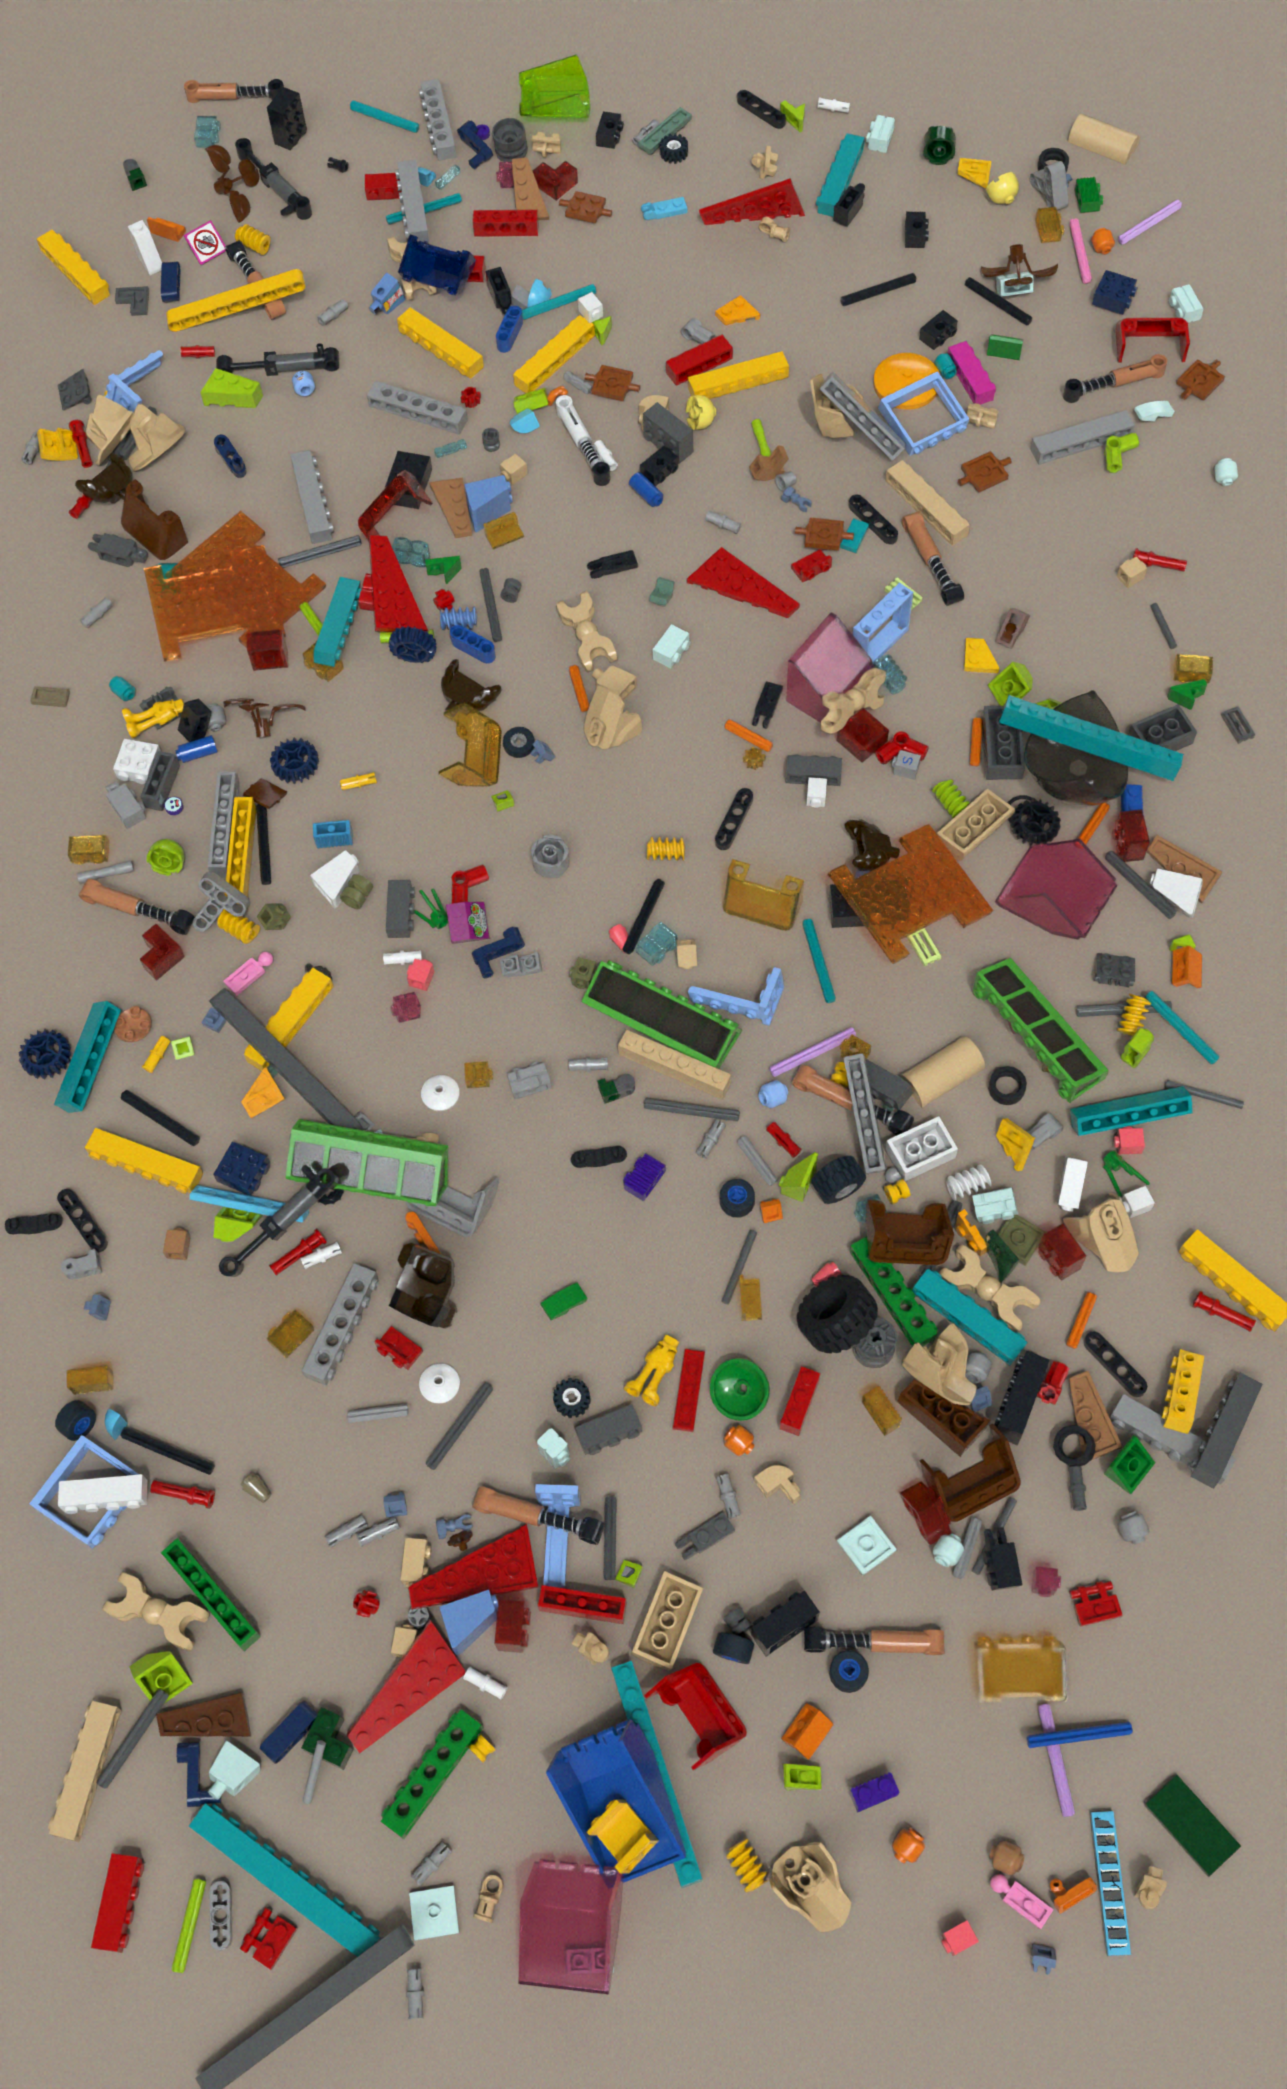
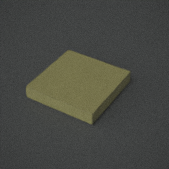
[991,1215,1047,1266]

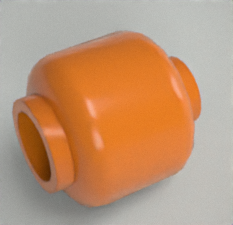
[1091,228,1115,254]
[723,1425,755,1456]
[892,1827,925,1864]

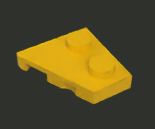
[958,158,991,188]
[964,638,999,673]
[996,1118,1035,1171]

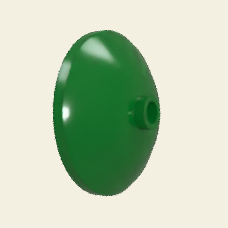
[710,1358,770,1421]

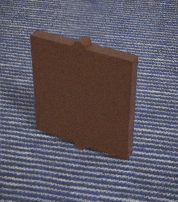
[243,778,287,809]

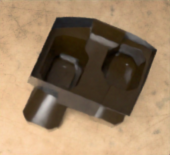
[389,1243,458,1329]

